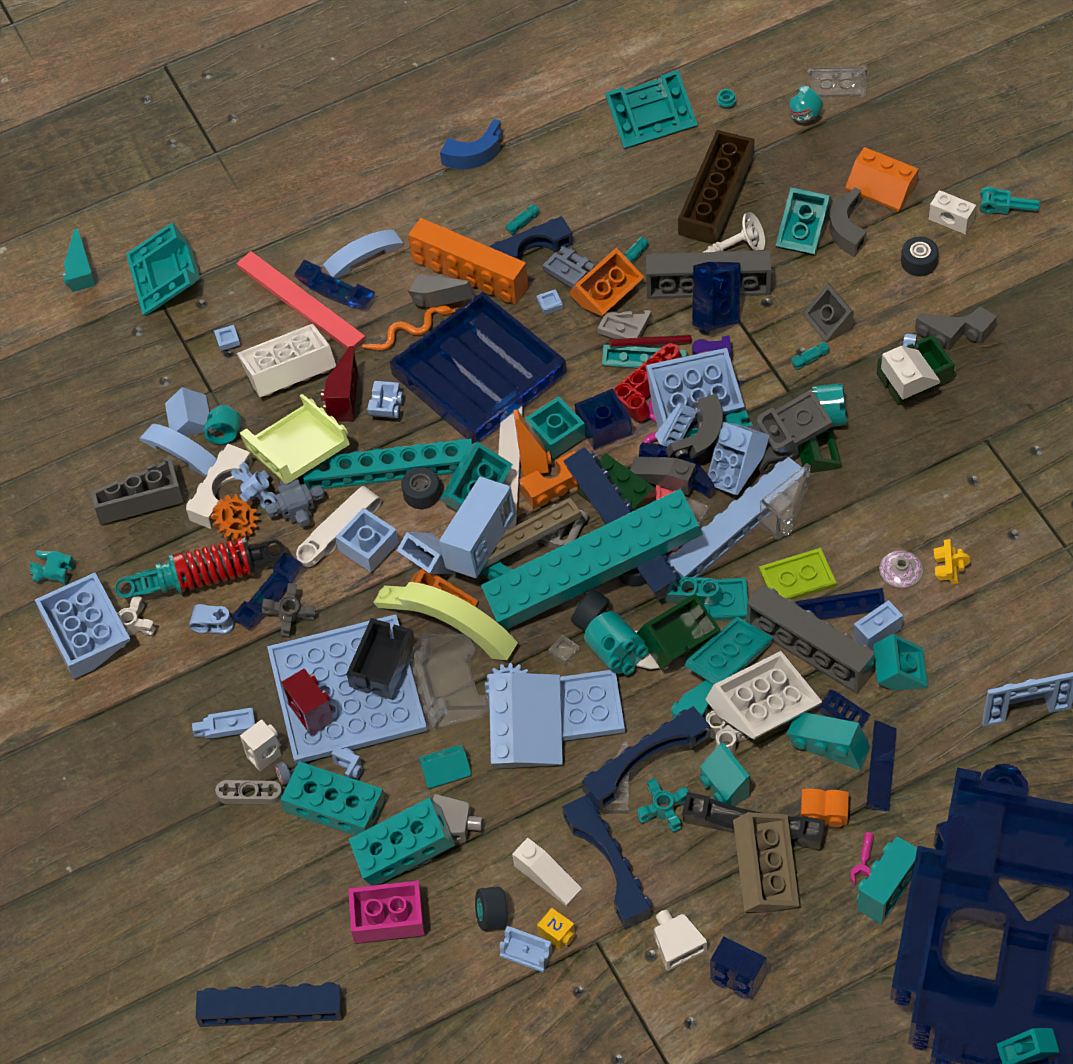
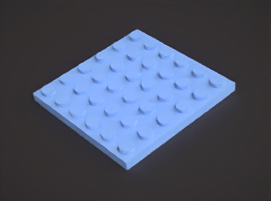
[267,614,427,764]

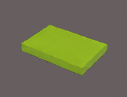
[759,548,837,600]

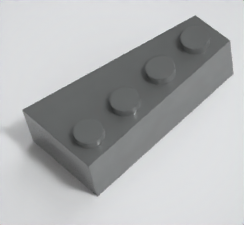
[91,456,183,524]

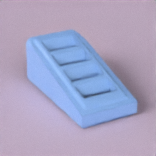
[655,403,697,447]

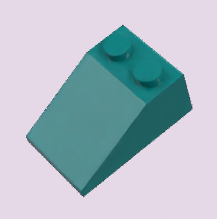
[776,188,833,255]

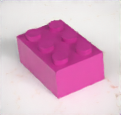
[348,881,425,943]

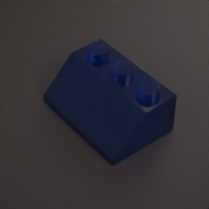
[692,262,741,331]

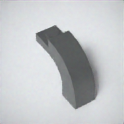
[829,187,867,257]
[666,394,723,459]

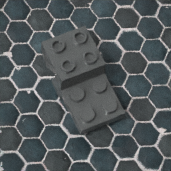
[748,389,834,475]

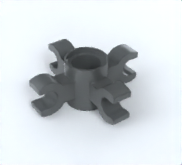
[262,583,316,637]

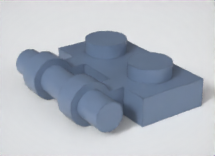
[543,246,596,288]

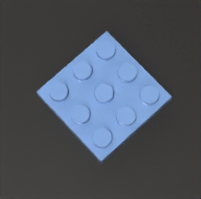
[560,670,625,741]

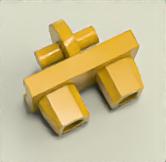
[934,539,971,585]

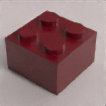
[281,668,334,736]

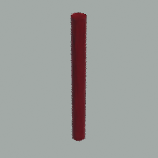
[609,335,691,347]

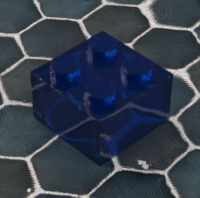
[575,388,632,450]
[710,936,767,1000]

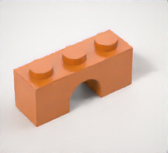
[519,451,578,509]

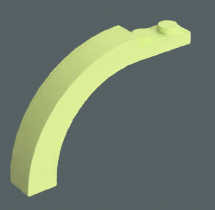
[373,582,518,660]

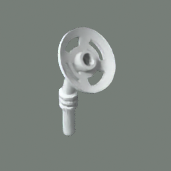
[703,212,765,252]

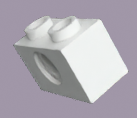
[929,190,976,234]
[240,720,281,771]

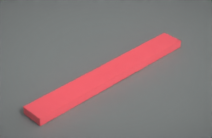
[237,251,366,350]

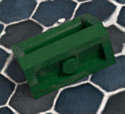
[798,429,842,473]

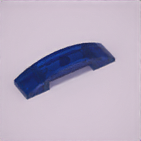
[294,259,375,309]
[639,442,714,499]
[231,552,303,630]

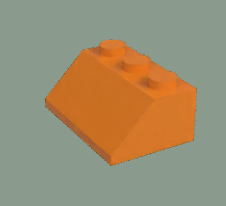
[845,147,919,212]
[569,248,644,316]

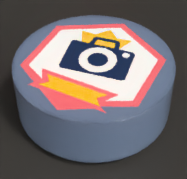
[275,761,291,786]

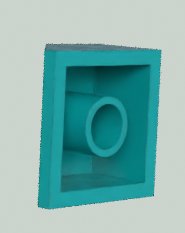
[873,634,928,690]
[699,742,750,806]

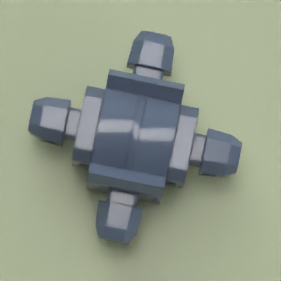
[265,479,324,527]

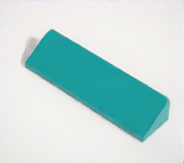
[602,345,687,368]

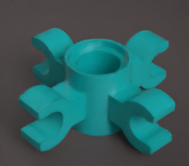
[637,778,689,832]

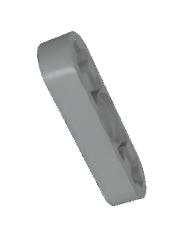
[215,780,283,804]

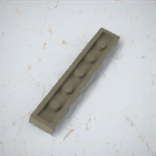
[467,498,582,577]

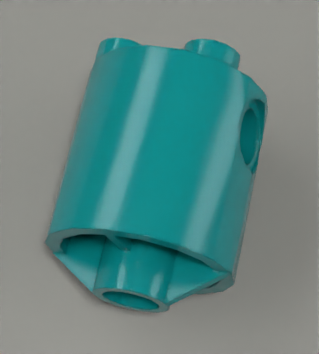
[584,611,648,675]

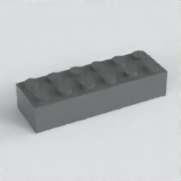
[646,250,771,299]
[746,584,875,694]

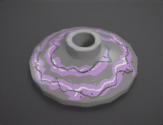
[879,550,923,589]

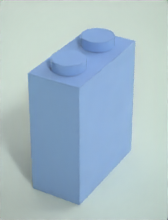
[396,532,455,574]

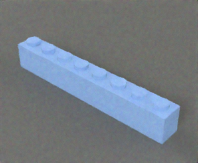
[666,457,807,577]

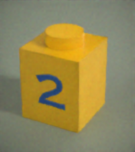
[537,908,575,950]

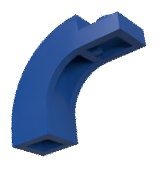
[440,119,503,169]

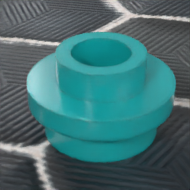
[717,89,736,108]

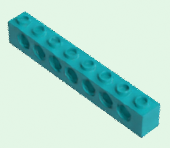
[303,439,472,490]

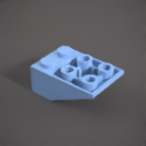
[705,422,769,495]

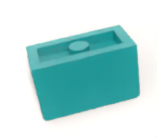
[418,744,471,788]

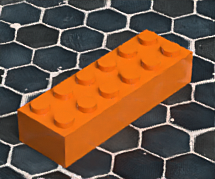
[408,218,528,305]

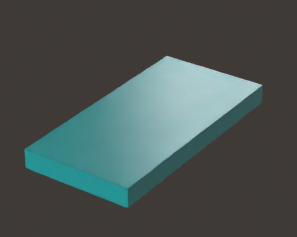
[685,617,773,684]

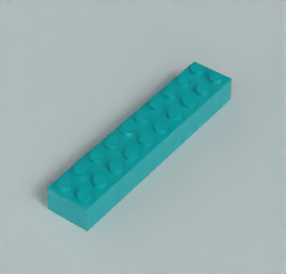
[481,489,703,630]

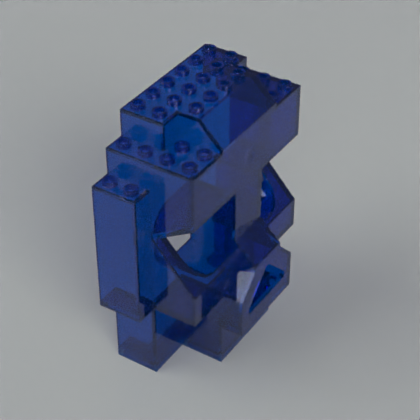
[890,767,1073,1064]

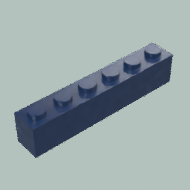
[195,982,342,1027]

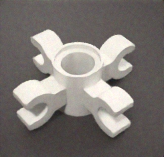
[116,596,156,648]

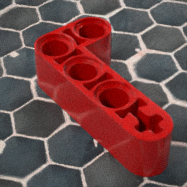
[613,343,682,421]

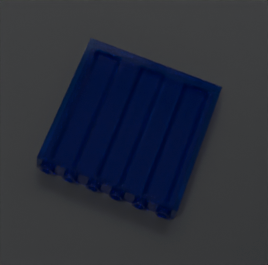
[389,291,567,444]

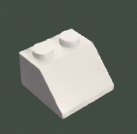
[881,346,940,400]

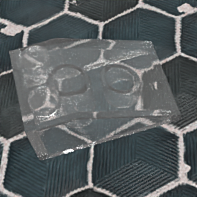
[760,463,810,540]

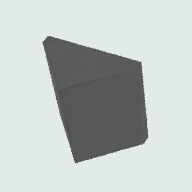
[803,283,854,342]

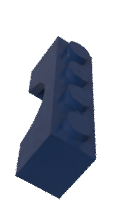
[489,216,573,259]

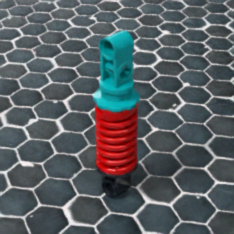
[115,535,284,598]

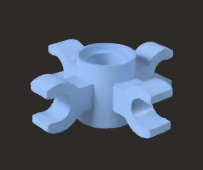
[231,462,276,509]

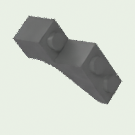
[915,306,997,350]

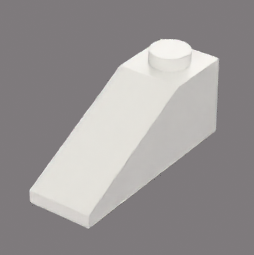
[512,838,582,907]

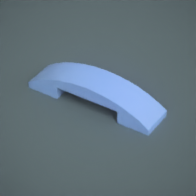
[323,230,404,280]
[140,424,217,477]

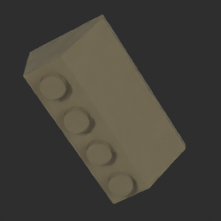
[733,812,799,912]

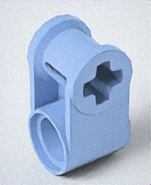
[189,604,234,634]

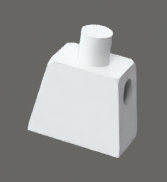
[654,910,707,971]

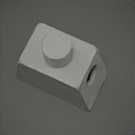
[433,794,483,843]

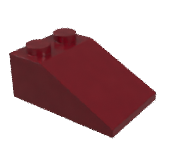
[321,346,358,422]

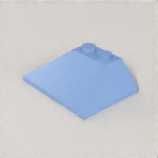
[982,672,1073,727]

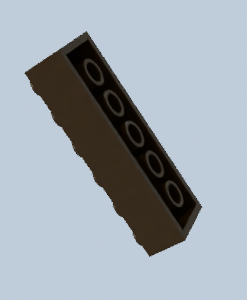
[678,130,755,244]

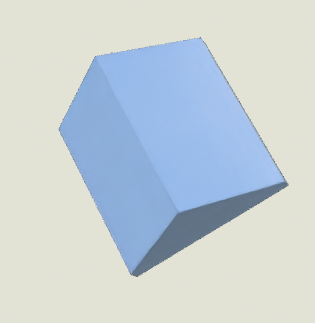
[165,387,213,436]

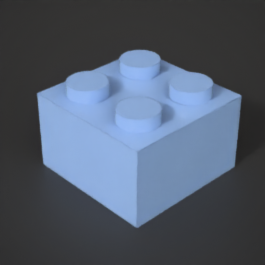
[335,508,399,572]

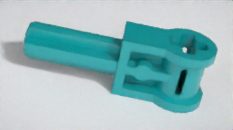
[979,187,1040,214]

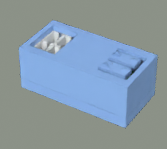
[439,477,516,578]

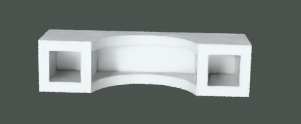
[186,444,253,529]

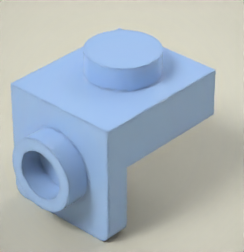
[331,746,363,779]

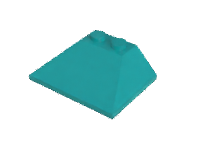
[604,70,698,149]
[126,222,200,316]

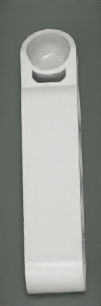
[296,486,382,567]

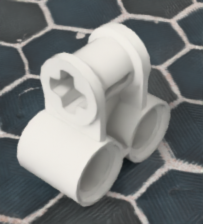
[706,711,750,755]

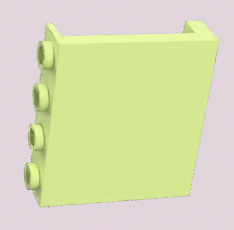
[240,394,350,485]

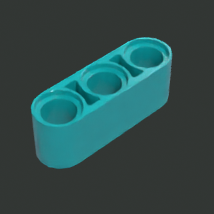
[662,577,723,605]

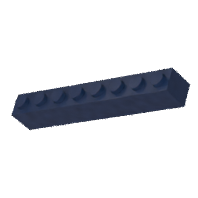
[563,446,681,600]

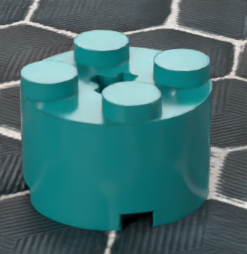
[813,383,847,427]

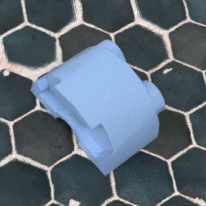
[367,381,403,418]

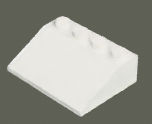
[237,323,336,397]
[705,651,822,739]

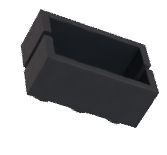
[346,618,415,699]

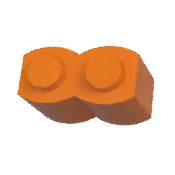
[801,789,849,828]

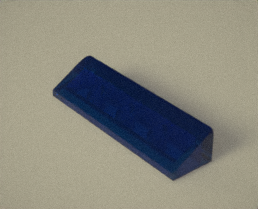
[794,588,885,620]
[866,720,897,811]

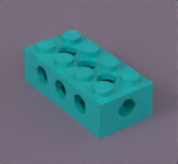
[280,761,385,836]
[349,797,455,886]

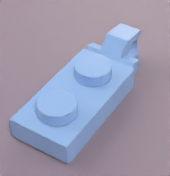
[192,708,255,738]

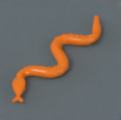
[362,305,460,351]

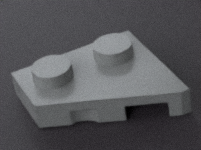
[597,310,651,339]

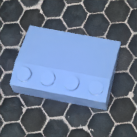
[646,348,745,430]
[35,573,130,679]
[489,673,563,769]

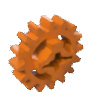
[211,494,259,541]

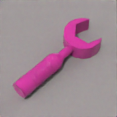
[850,832,874,886]

